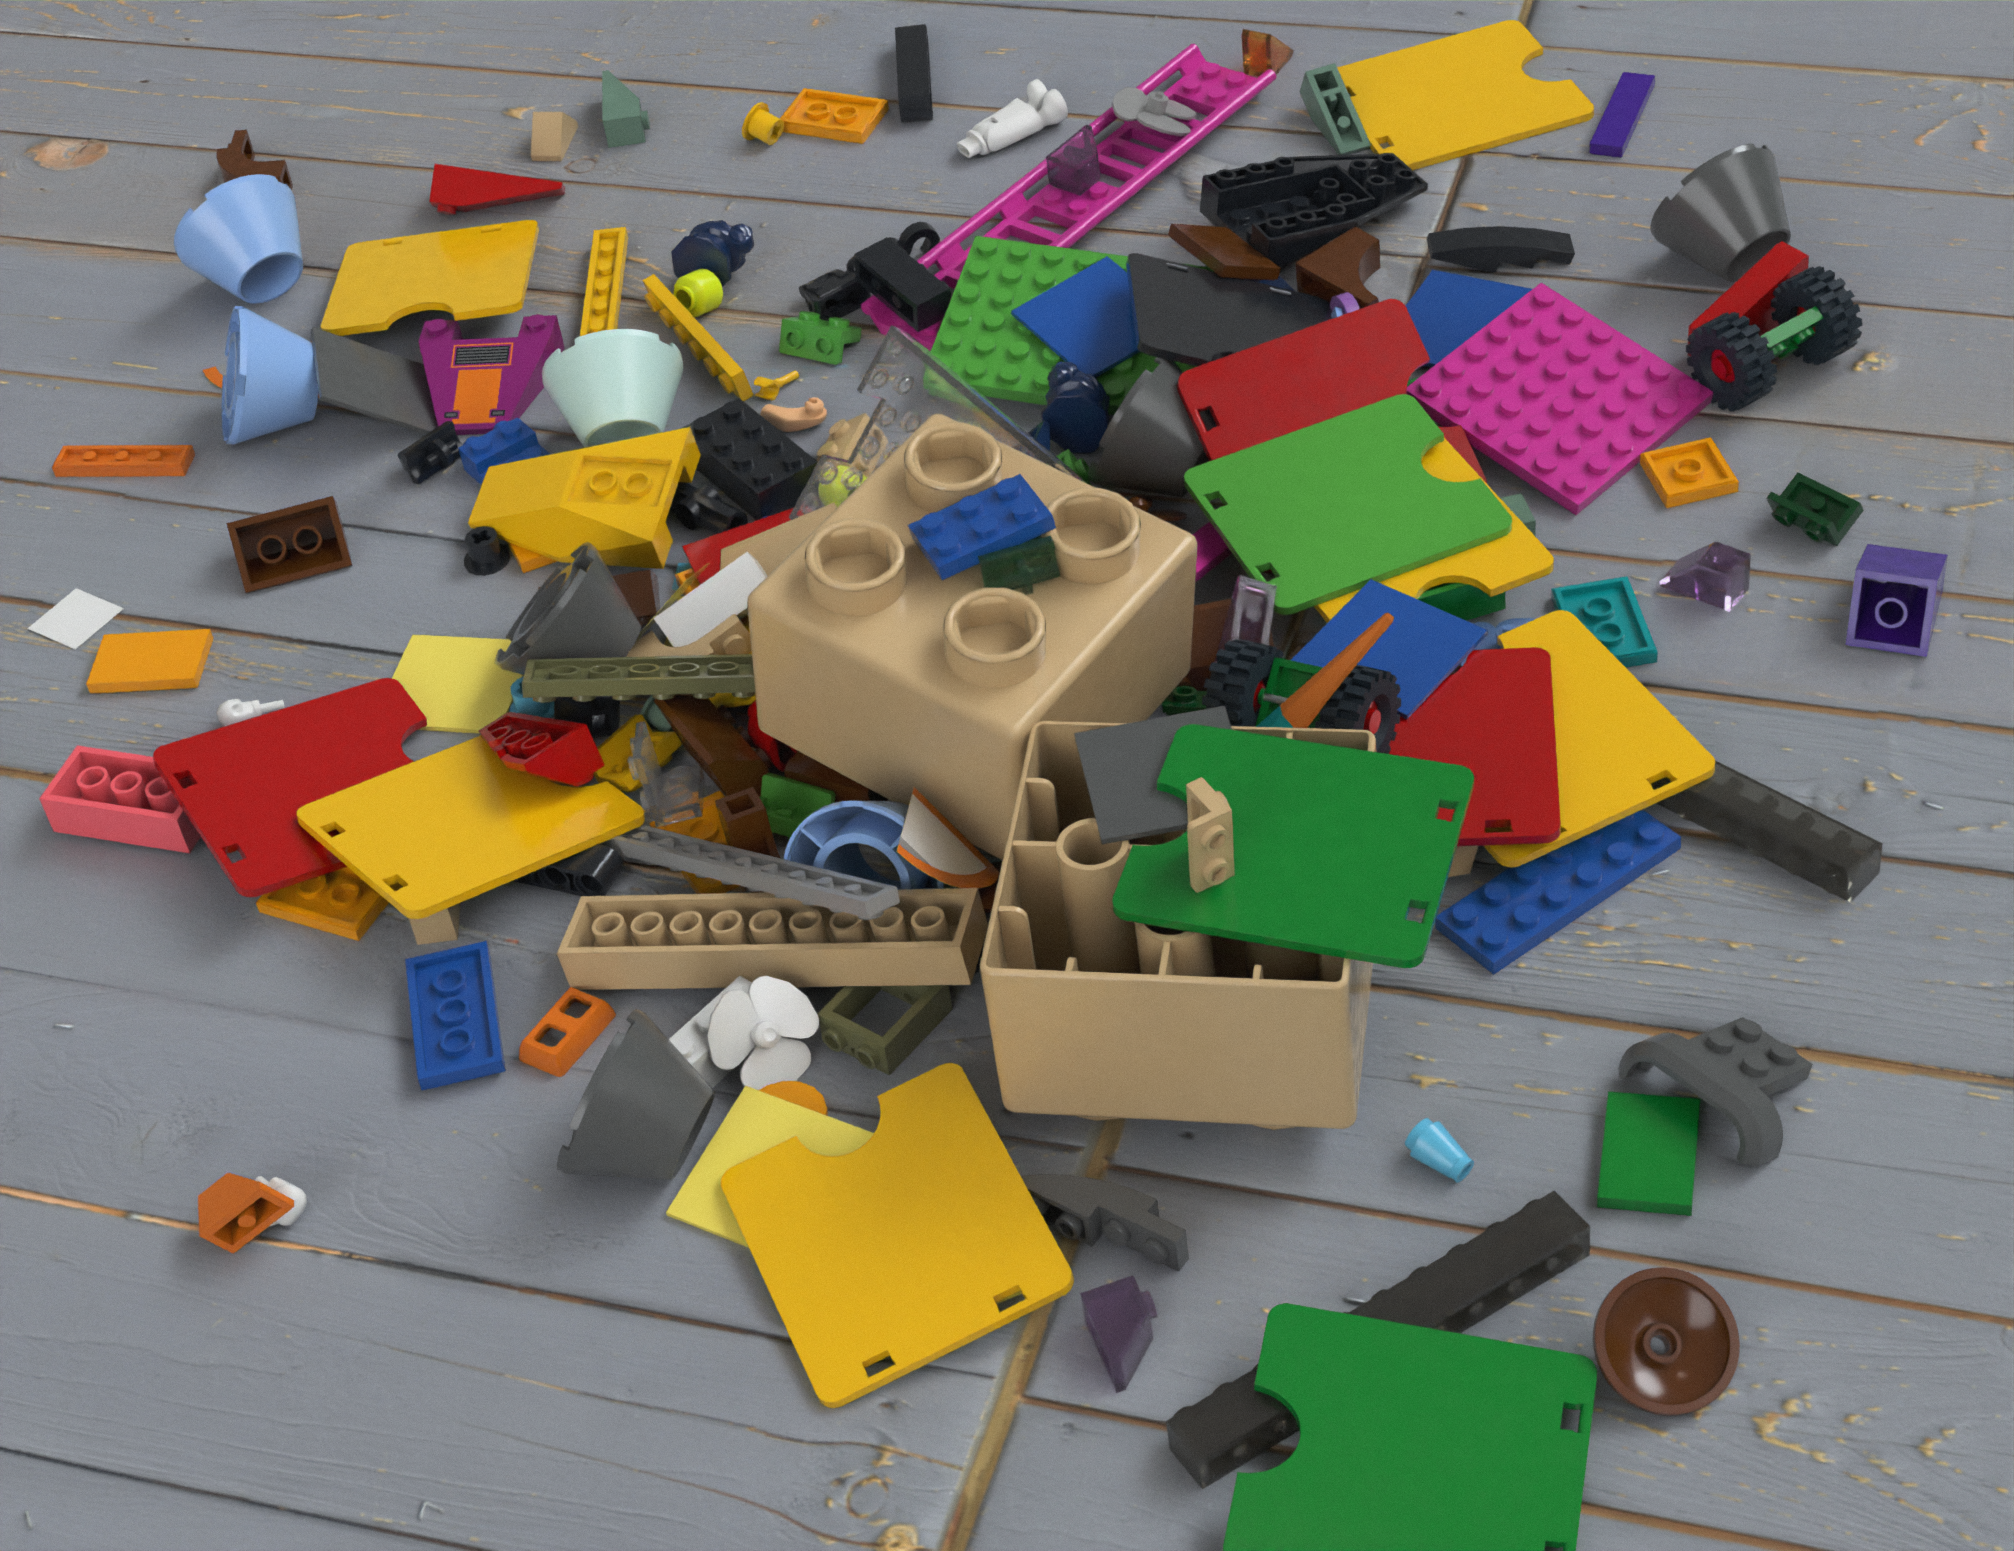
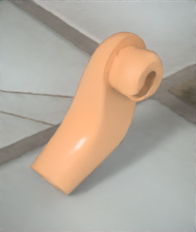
[760,397,827,432]

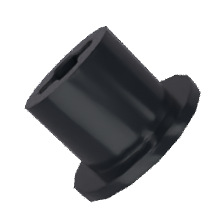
[464,526,510,576]

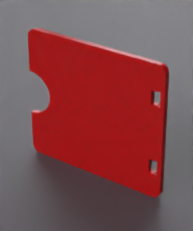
[1177,299,1487,574]
[1389,647,1561,846]
[153,678,427,897]

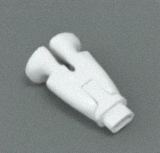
[956,79,1068,158]

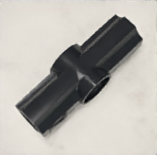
[670,482,748,534]

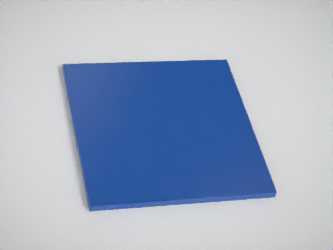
[1011,256,1141,378]
[1406,270,1532,367]
[1291,579,1488,719]

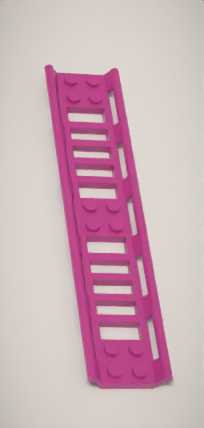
[861,44,1277,354]

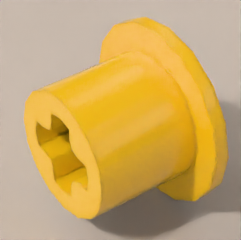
[742,102,784,145]

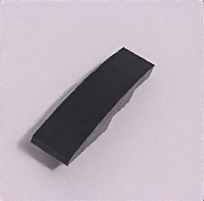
[1427,226,1575,273]

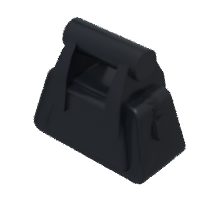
[799,269,871,321]
[554,696,620,737]

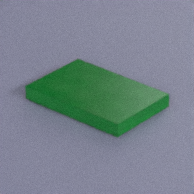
[1597,1091,1700,1216]

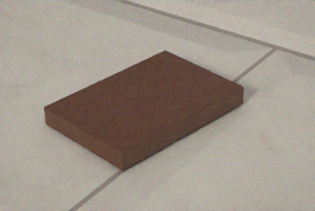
[1168,223,1281,281]

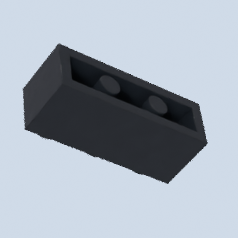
[854,237,952,332]

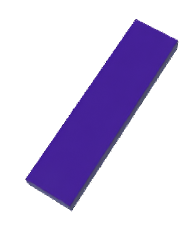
[1589,72,1655,158]

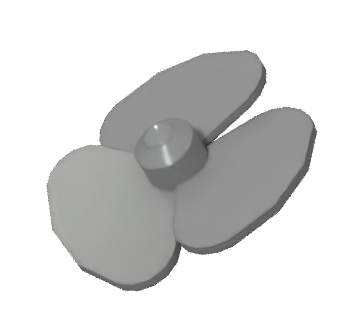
[1112,87,1196,136]

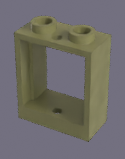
[817,985,953,1076]

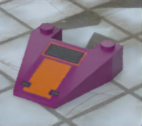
[418,314,565,435]

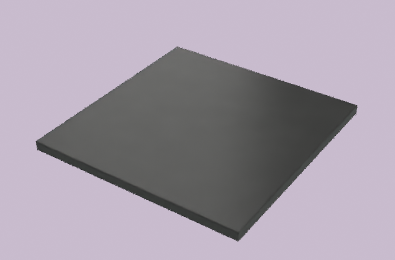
[311,327,436,434]
[1074,706,1232,845]

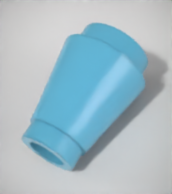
[1405,1118,1474,1183]

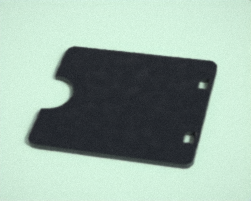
[1126,253,1332,367]

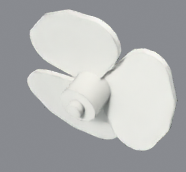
[706,976,819,1090]

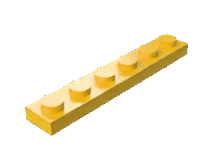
[580,227,628,336]
[642,274,754,401]

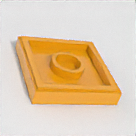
[1640,437,1739,508]

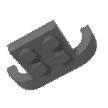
[1618,1017,1813,1167]

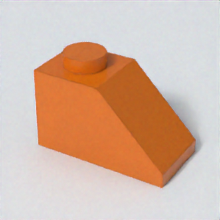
[198,1172,294,1254]

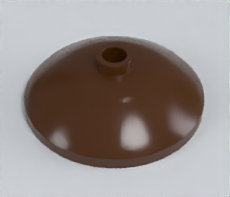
[1593,1267,1740,1416]

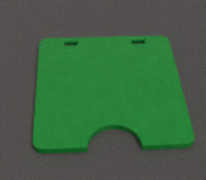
[1112,724,1474,968]
[1223,1303,1597,1551]

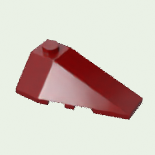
[429,164,565,215]
[479,712,605,787]

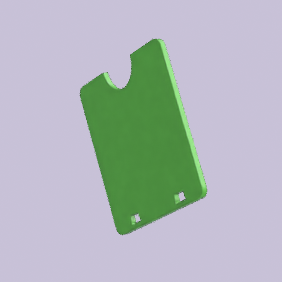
[1184,394,1512,615]

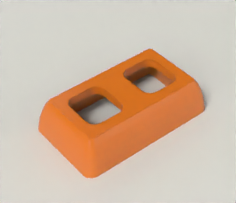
[519,987,616,1077]

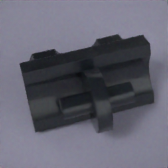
[398,421,463,484]

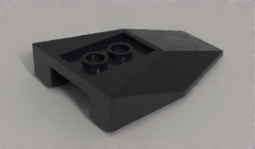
[1200,153,1428,268]

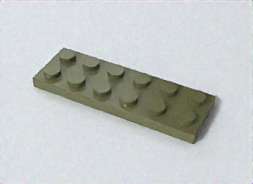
[522,654,755,703]

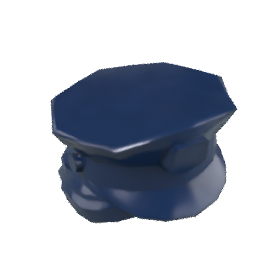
[671,220,754,287]
[1041,362,1110,453]

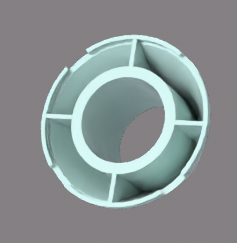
[542,329,683,447]

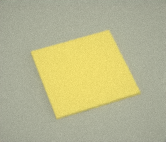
[392,635,524,734]
[666,1086,874,1248]

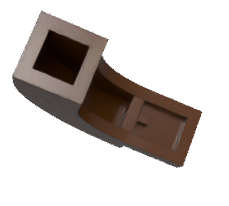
[216,129,293,191]
[715,787,780,893]

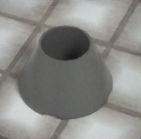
[1650,143,1791,282]
[1088,357,1217,497]
[495,542,641,675]
[557,1009,715,1180]

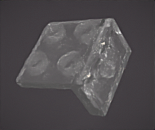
[628,721,705,827]

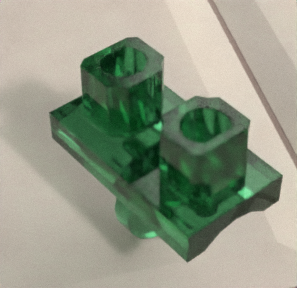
[978,536,1060,595]

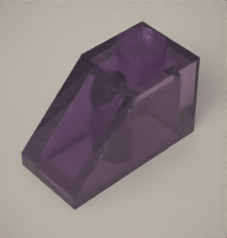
[1046,124,1100,196]
[1660,541,1751,612]
[1080,1275,1157,1393]

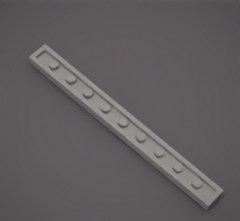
[602,825,900,920]

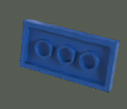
[405,941,506,1091]

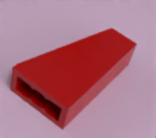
[1688,241,1809,357]

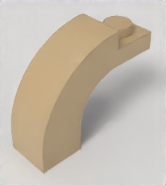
[626,613,751,696]

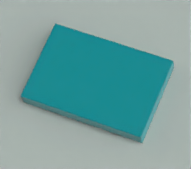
[1551,576,1658,667]

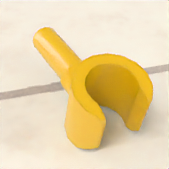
[754,370,799,401]

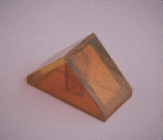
[1241,29,1294,77]

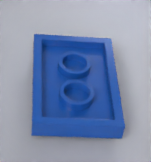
[908,474,1056,580]

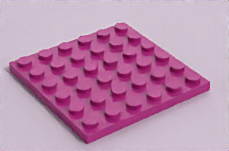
[1406,283,1713,515]

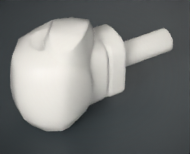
[216,699,285,726]
[255,1176,307,1227]

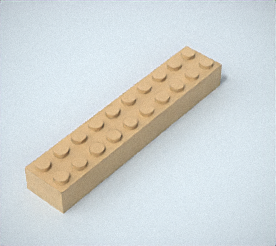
[557,888,988,990]

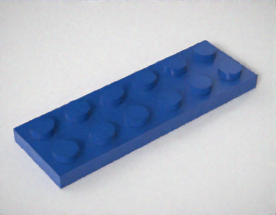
[1435,809,1681,975]

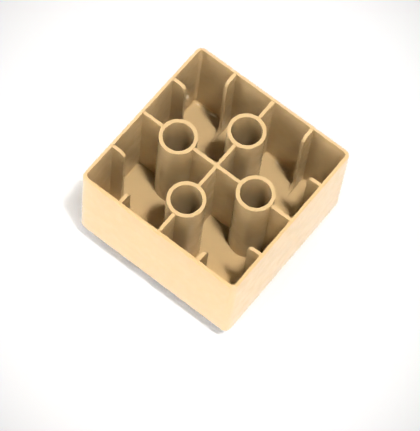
[747,413,1197,860]
[980,721,1376,1130]

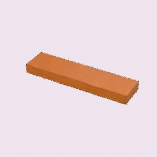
[52,445,195,477]

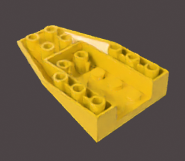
[468,427,701,569]

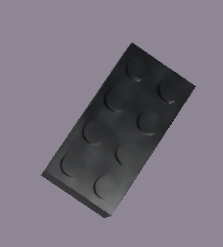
[680,398,820,521]

